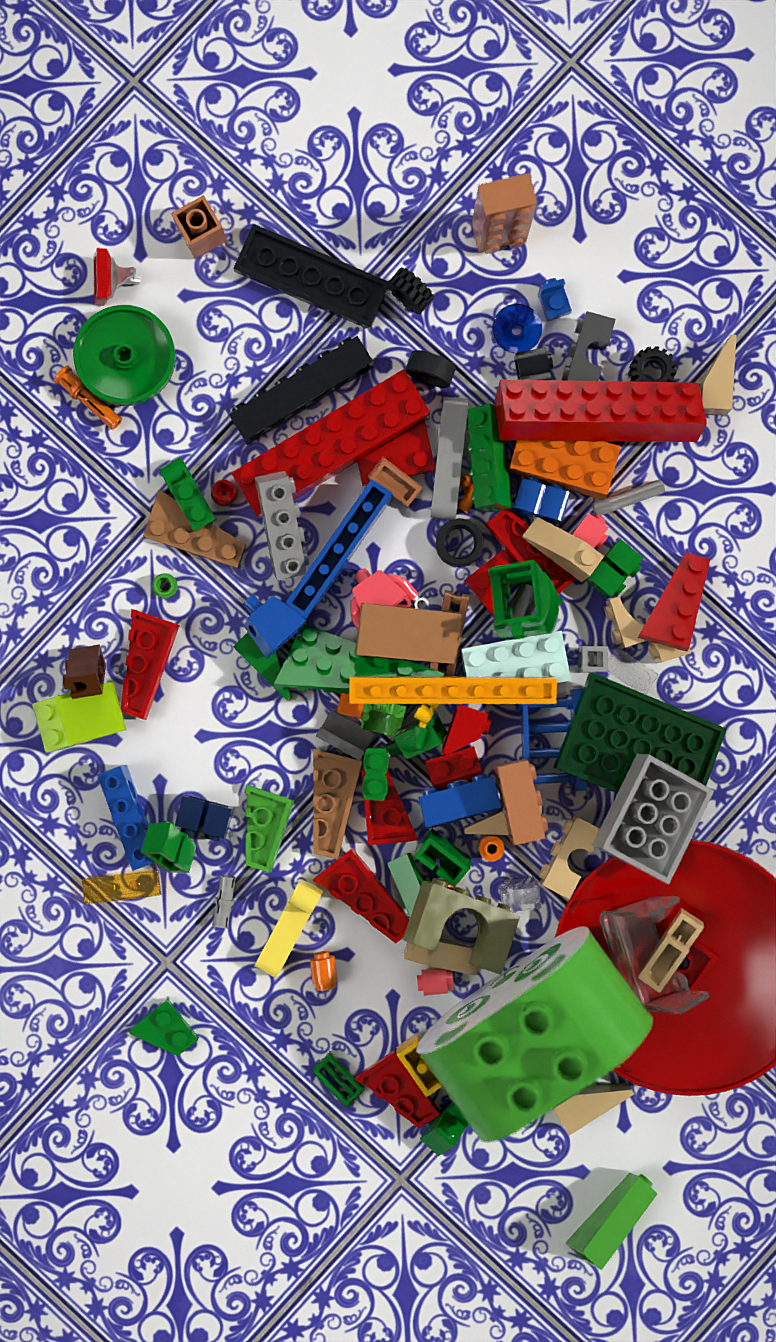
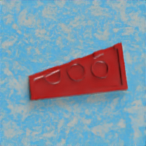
[485,509,576,595]
[638,552,710,652]
[121,609,180,720]
[313,848,410,944]

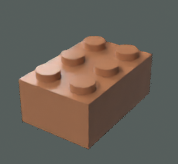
[493,759,548,845]

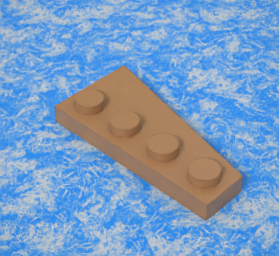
[143,490,246,569]
[313,749,362,859]

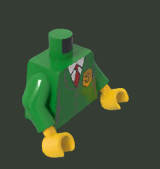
[386,704,447,759]

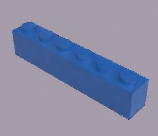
[285,479,393,621]

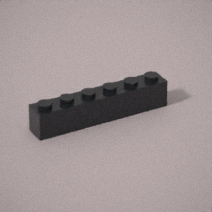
[229,336,374,445]

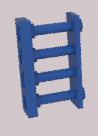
[516,689,587,791]

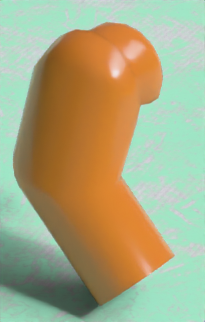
[457,474,474,513]

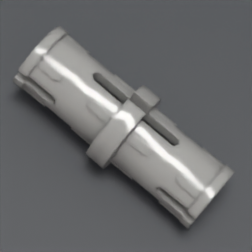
[212,875,236,928]

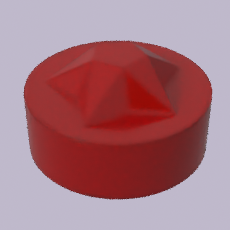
[211,480,237,506]

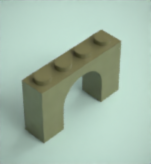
[403,878,520,975]

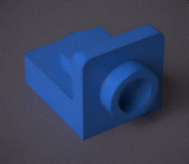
[538,278,572,322]

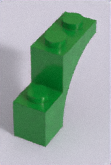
[420,1102,470,1156]

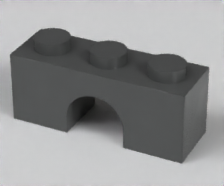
[561,311,616,381]

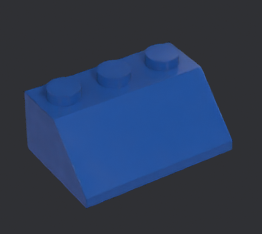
[418,774,502,829]

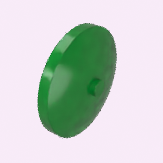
[73,305,176,406]

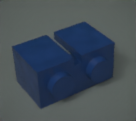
[175,795,235,841]

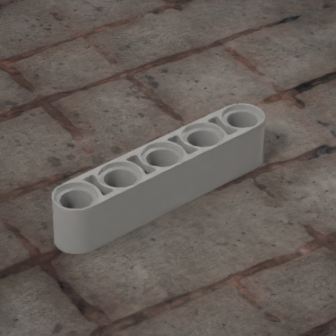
[430,396,468,520]

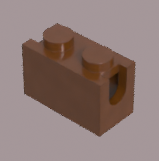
[62,644,106,699]

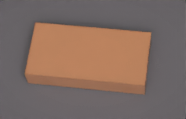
[368,457,423,508]

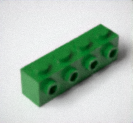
[466,404,511,513]

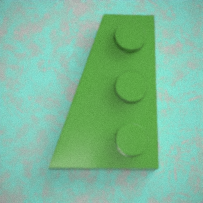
[246,785,295,873]

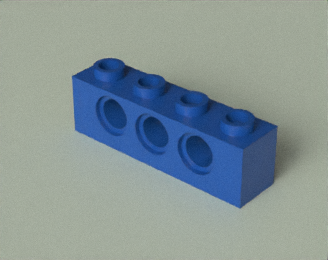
[97,765,155,871]

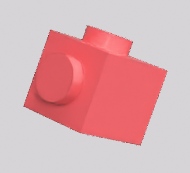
[572,513,609,548]

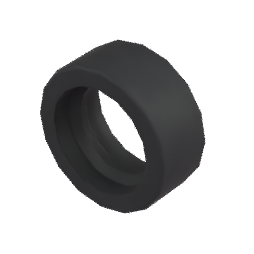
[406,350,456,388]
[435,518,484,568]

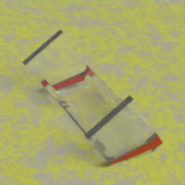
[600,896,709,1014]

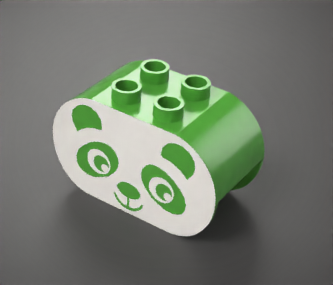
[416,927,653,1142]

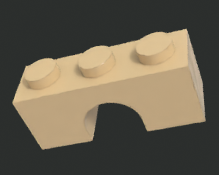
[539,815,600,899]

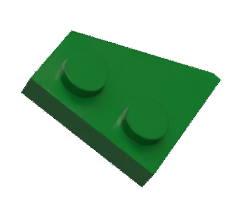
[128,999,199,1056]

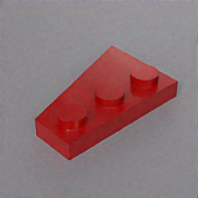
[357,421,435,487]

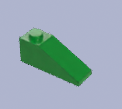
[233,632,292,701]

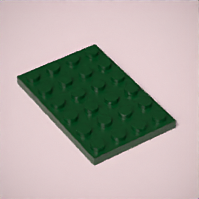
[553,672,727,793]

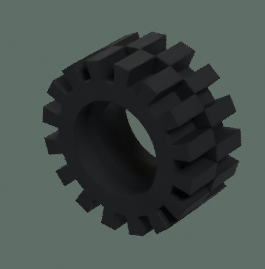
[387,267,434,315]
[628,346,677,382]

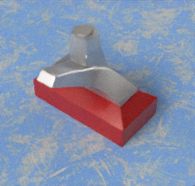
[93,248,141,306]

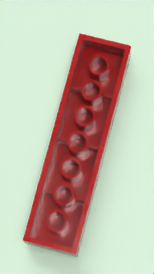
[231,369,430,520]
[495,379,707,442]

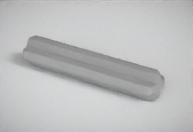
[592,480,665,516]

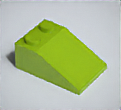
[32,682,127,753]

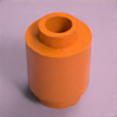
[477,835,505,862]
[310,951,338,991]

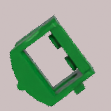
[488,560,563,640]

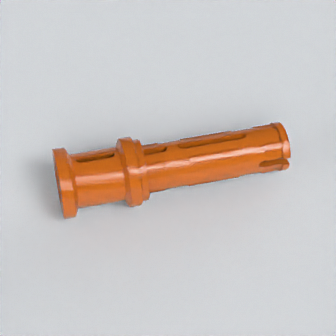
[53,365,123,430]

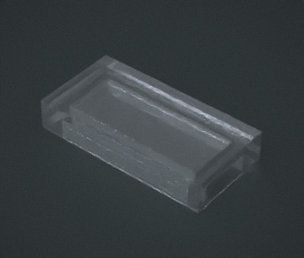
[608,647,659,694]

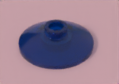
[492,304,542,354]

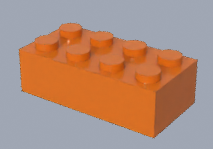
[508,440,621,500]

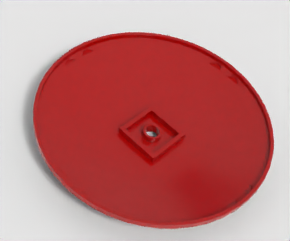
[555,839,776,1096]

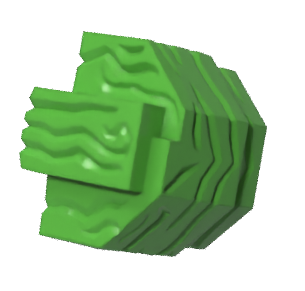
[360,704,406,737]

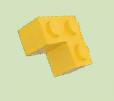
[396,1033,442,1097]

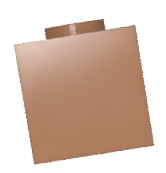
[171,195,227,259]

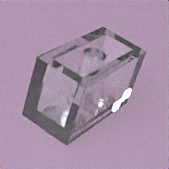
[499,876,541,912]

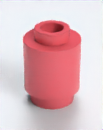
[417,968,454,996]

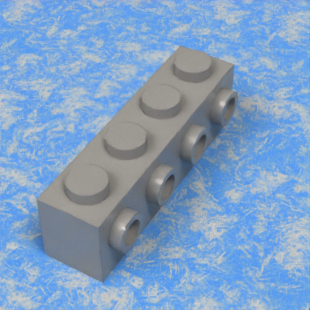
[254,471,309,581]

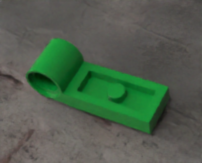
[159,457,217,532]

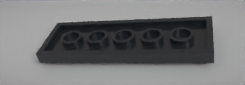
[233,224,389,330]

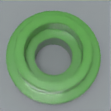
[152,573,178,598]

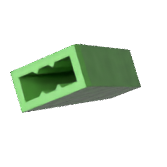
[566,1173,658,1271]

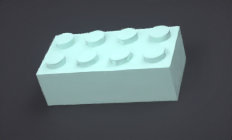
[460,631,571,683]

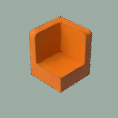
[336,693,364,719]

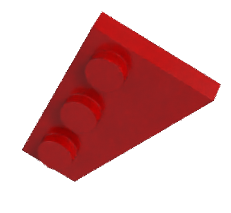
[361,769,419,845]
[355,1049,441,1128]

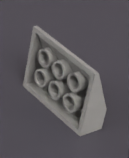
[592,754,714,884]

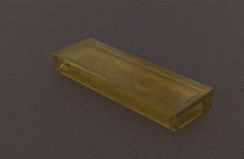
[82,869,161,905]

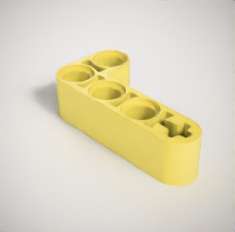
[254,879,323,978]

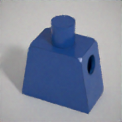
[242,595,306,659]

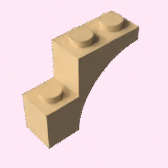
[604,596,691,663]

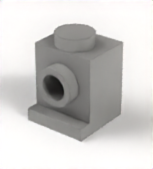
[578,646,608,673]

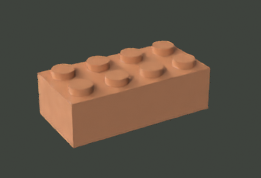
[472,173,537,254]

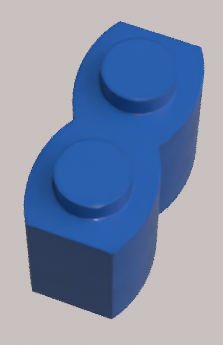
[512,477,570,524]

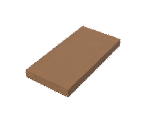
[355,603,462,664]

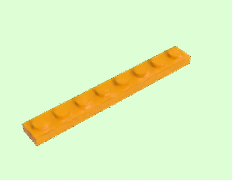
[349,676,557,704]

